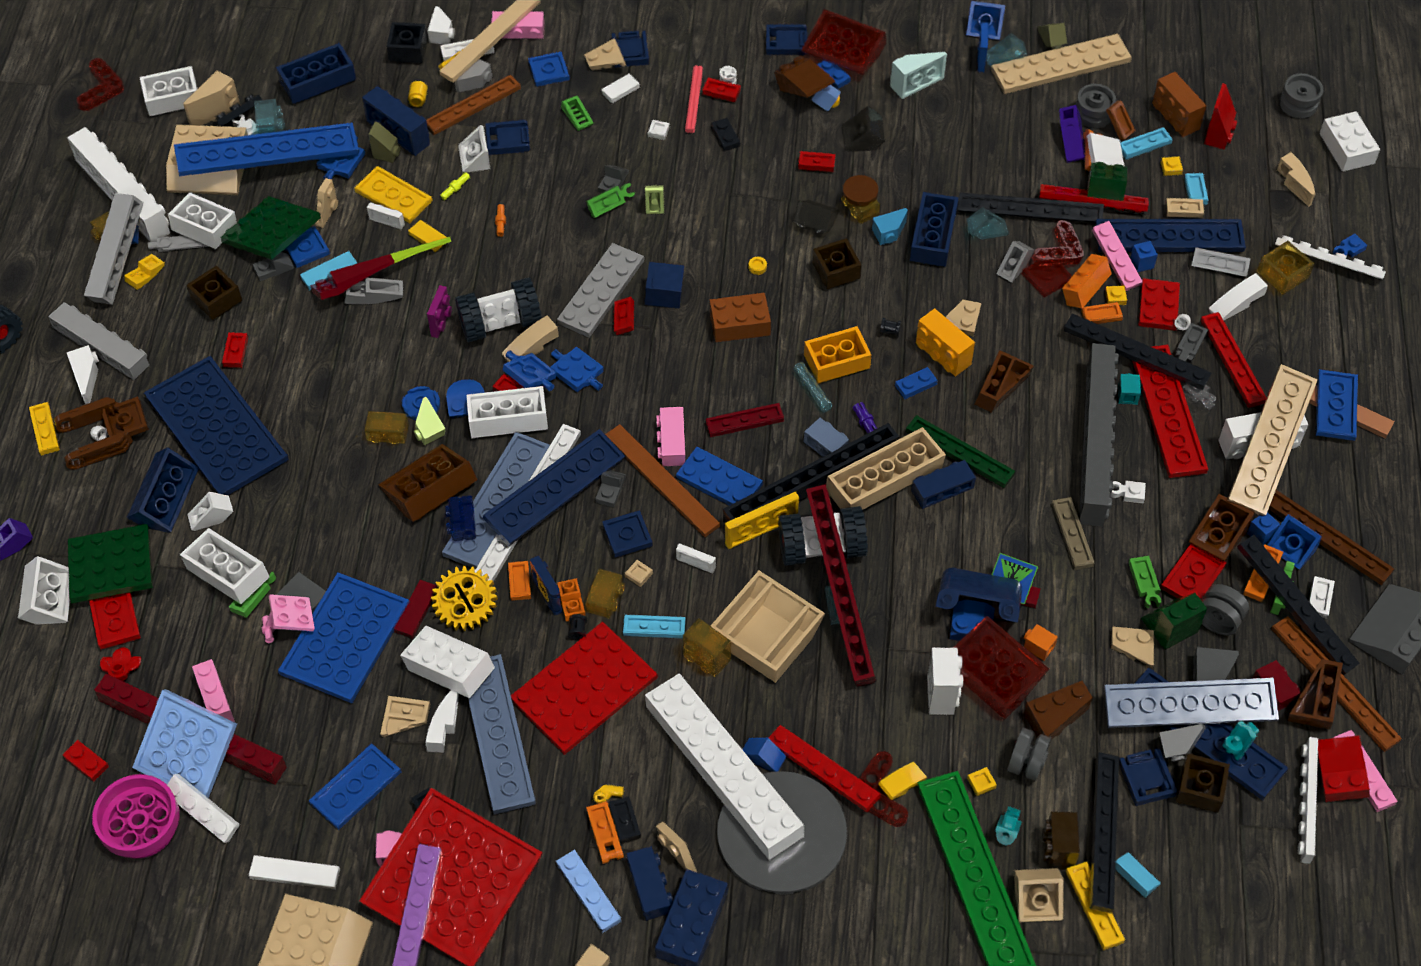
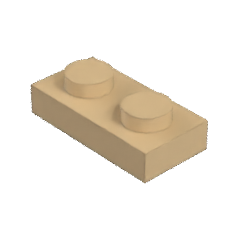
[1166,198,1204,218]

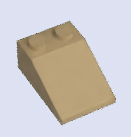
[183,71,240,126]

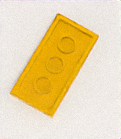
[354,166,433,223]
[725,491,799,549]

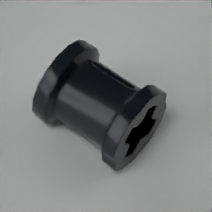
[880,318,901,337]
[568,614,587,641]

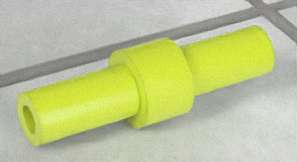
[440,172,470,200]

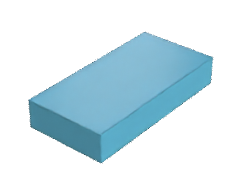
[1184,173,1208,205]

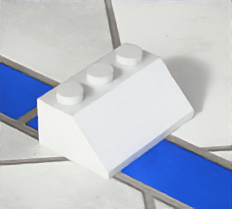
[18,556,70,625]

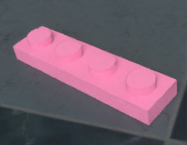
[1092,221,1143,291]
[1333,730,1397,812]

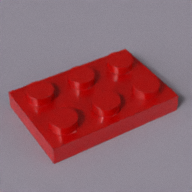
[1139,278,1180,331]
[1160,544,1227,600]
[89,592,141,650]

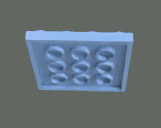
[132,690,237,798]

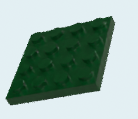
[221,196,321,260]
[68,524,153,604]

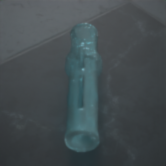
[794,362,833,412]

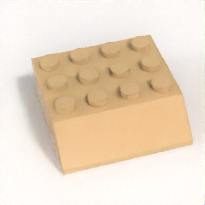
[166,125,248,195]
[710,571,825,683]
[258,894,373,966]

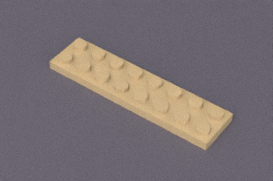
[991,34,1132,94]
[1227,364,1317,516]

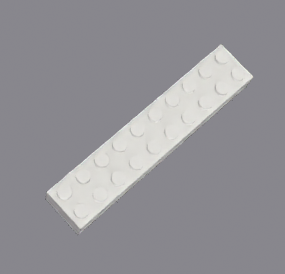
[645,673,804,860]

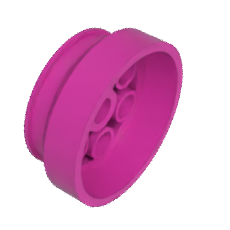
[92,774,179,858]

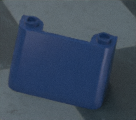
[936,568,1022,622]

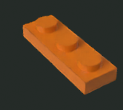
[1243,544,1283,602]

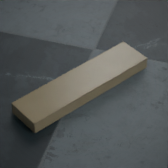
[1052,497,1095,570]

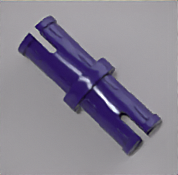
[853,402,877,434]

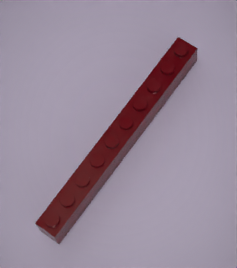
[806,484,877,687]
[94,674,287,785]

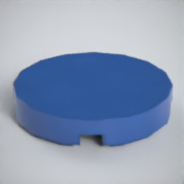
[402,386,440,420]

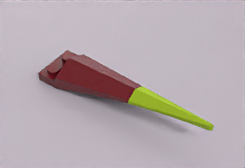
[310,237,451,300]

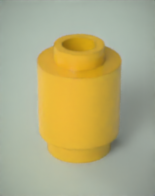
[408,81,428,107]

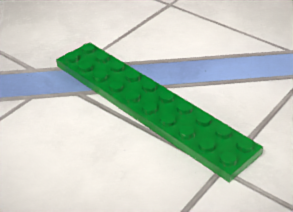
[917,771,1036,966]

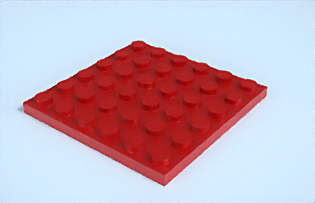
[360,788,543,966]

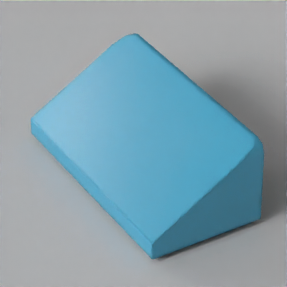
[1115,852,1161,898]

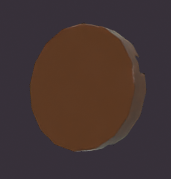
[843,175,879,206]

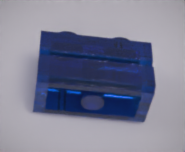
[445,495,476,542]

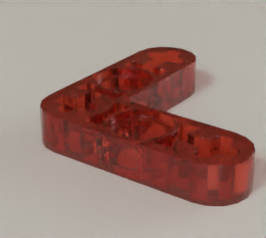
[77,58,124,111]
[1032,220,1084,266]
[859,751,908,827]

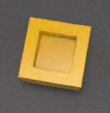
[1161,157,1183,176]
[1105,286,1127,305]
[967,767,997,796]

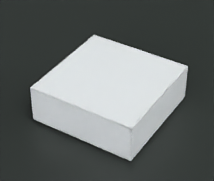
[648,120,670,140]

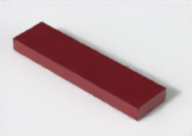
[705,403,784,438]

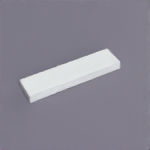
[249,855,340,890]

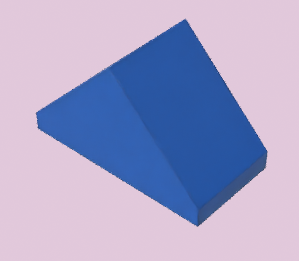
[742,738,786,772]

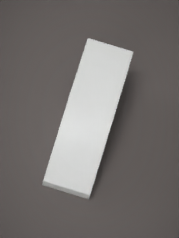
[1208,273,1268,320]
[426,689,459,753]

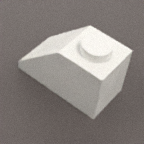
[428,7,455,45]
[187,492,233,531]

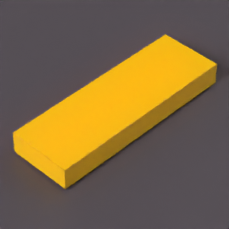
[29,402,60,455]

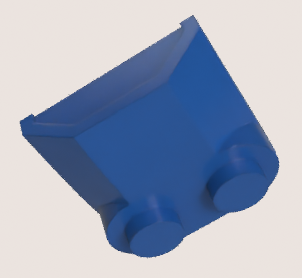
[950,600,995,645]

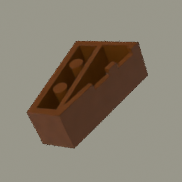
[974,350,1034,412]
[1288,659,1343,730]
[1024,680,1093,740]

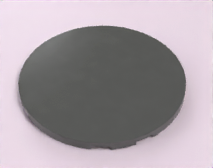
[717,771,847,895]

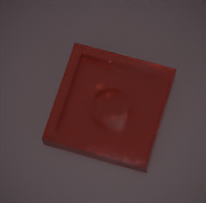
[1022,254,1072,298]

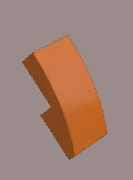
[557,578,586,622]

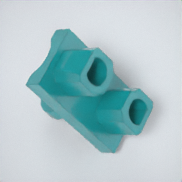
[1222,721,1259,761]
[995,806,1022,845]

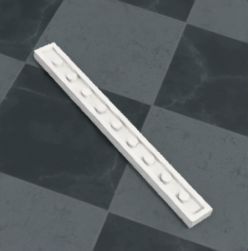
[475,424,581,582]

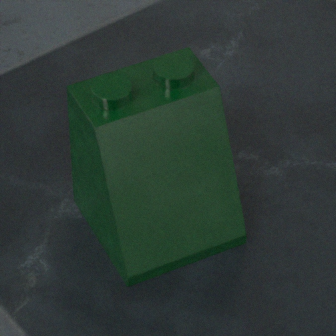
[1141,593,1207,650]

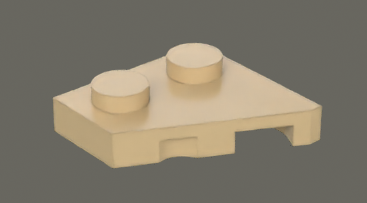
[585,39,626,70]
[316,178,338,228]
[946,300,981,336]
[1111,627,1154,669]
[380,696,430,737]
[656,822,697,872]

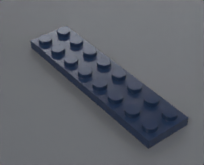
[1095,219,1246,252]
[483,429,625,546]
[1135,668,1288,801]

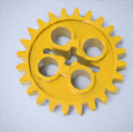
[431,566,498,631]

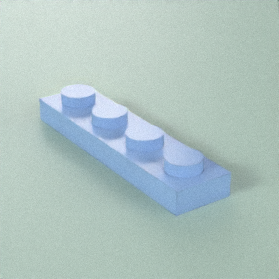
[556,850,621,933]

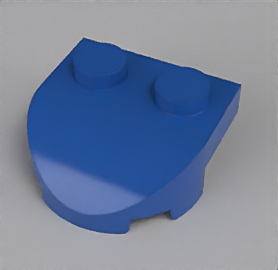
[446,379,484,418]

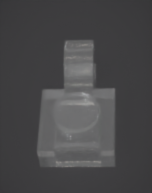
[1182,384,1216,410]

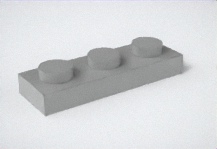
[1191,247,1251,277]

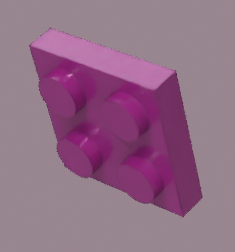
[427,285,452,338]

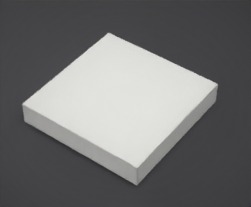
[1087,133,1124,166]

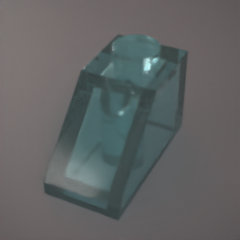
[986,33,1027,66]
[966,207,1009,239]

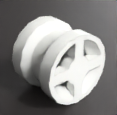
[720,66,737,84]

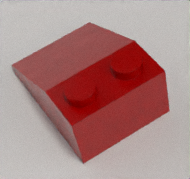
[1204,83,1237,150]
[1318,735,1370,802]

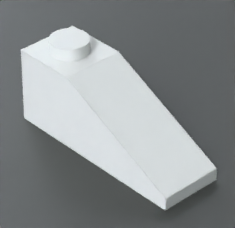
[67,345,99,404]

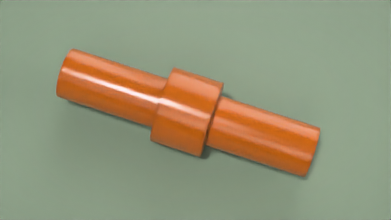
[495,204,506,237]

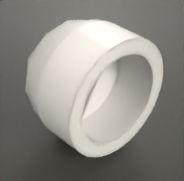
[1175,314,1191,330]
[90,426,108,441]

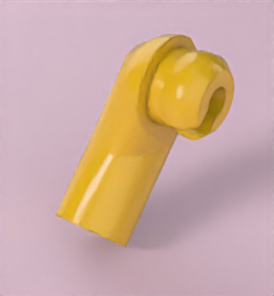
[593,785,624,804]

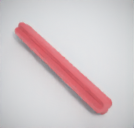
[685,65,703,133]

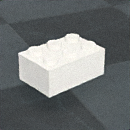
[140,66,198,116]
[1319,111,1380,171]
[168,193,237,249]
[927,648,963,715]

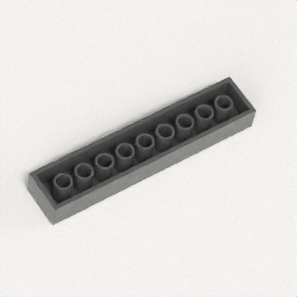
[1079,343,1118,527]

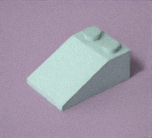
[890,52,947,99]

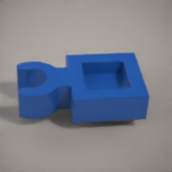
[1332,234,1367,257]

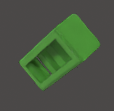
[561,95,594,131]

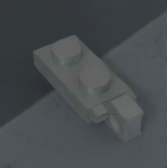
[1175,323,1208,362]

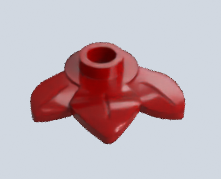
[100,647,142,681]

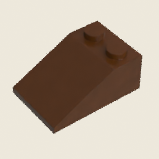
[774,56,835,98]
[1189,494,1255,562]

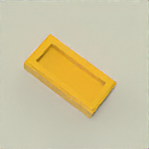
[408,220,447,252]

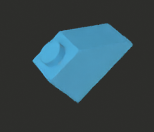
[872,208,908,245]

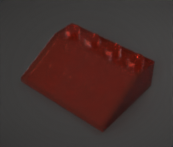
[802,9,887,75]
[953,616,1049,719]

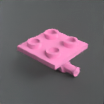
[262,594,315,643]

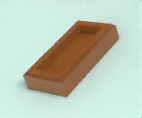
[1106,100,1135,140]

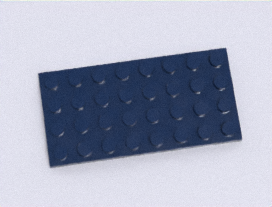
[144,356,289,495]

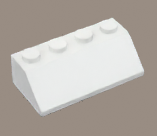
[467,386,548,438]

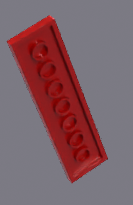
[1133,345,1208,478]

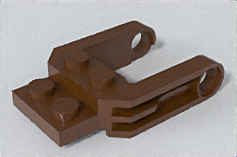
[54,396,149,470]

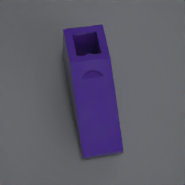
[1059,105,1085,163]

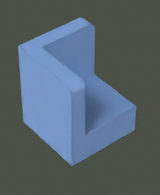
[811,85,840,111]

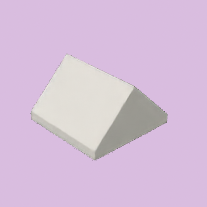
[458,125,490,173]

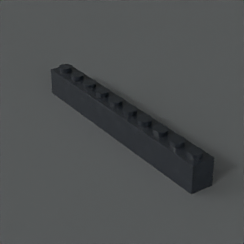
[723,423,899,524]

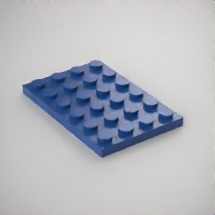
[278,573,409,703]

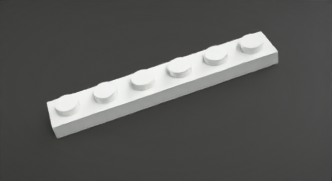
[1275,235,1386,279]
[1298,737,1318,864]

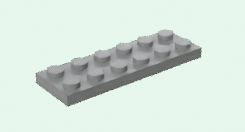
[557,243,644,338]

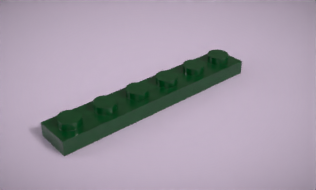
[906,415,1015,488]

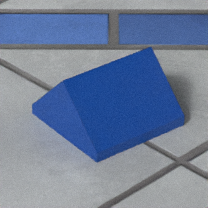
[966,1,1005,40]
[1267,514,1322,570]

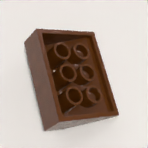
[378,444,477,522]

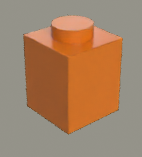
[1023,624,1058,661]

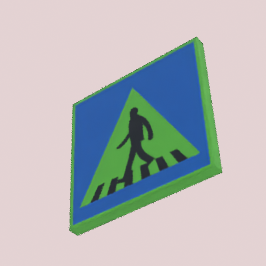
[992,553,1038,605]

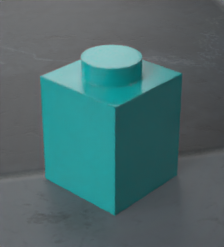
[1118,374,1141,405]

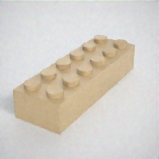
[826,427,946,510]

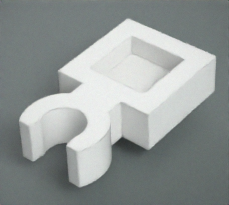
[232,114,261,135]
[1110,481,1145,503]

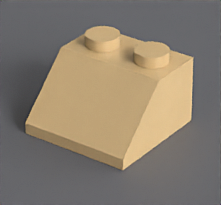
[1015,868,1063,922]

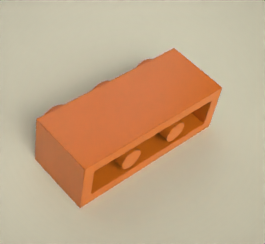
[1062,254,1112,309]

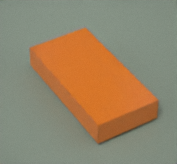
[1081,302,1123,324]
[508,561,531,601]

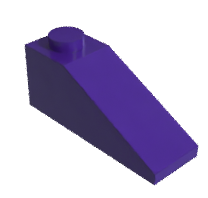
[0,518,33,561]

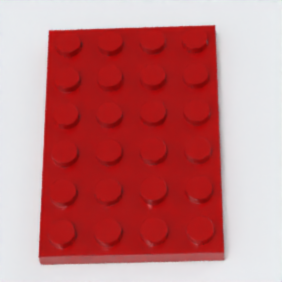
[511,621,658,755]

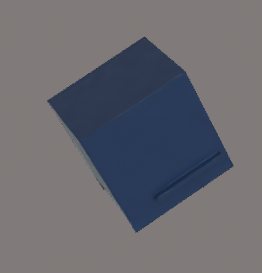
[645,262,684,309]

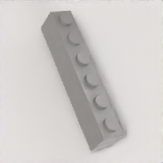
[84,193,143,305]
[48,302,149,380]

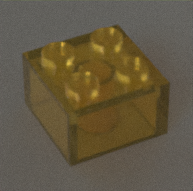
[1257,241,1314,294]
[683,618,731,677]

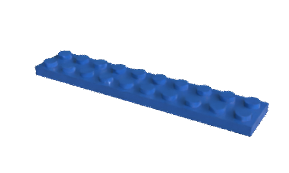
[174,123,359,176]

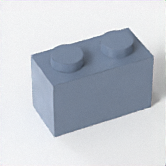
[804,418,849,457]

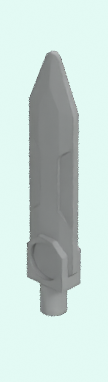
[148,236,209,252]

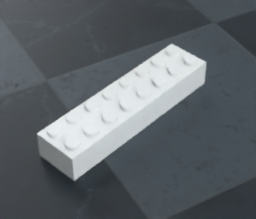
[67,127,170,242]

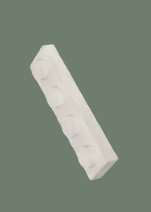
[167,774,240,843]

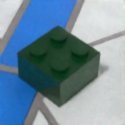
[1087,162,1127,201]

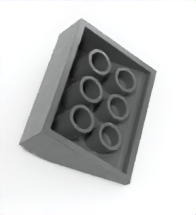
[1349,584,1421,675]

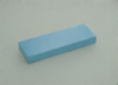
[1120,127,1173,160]
[300,251,357,290]
[623,615,686,638]

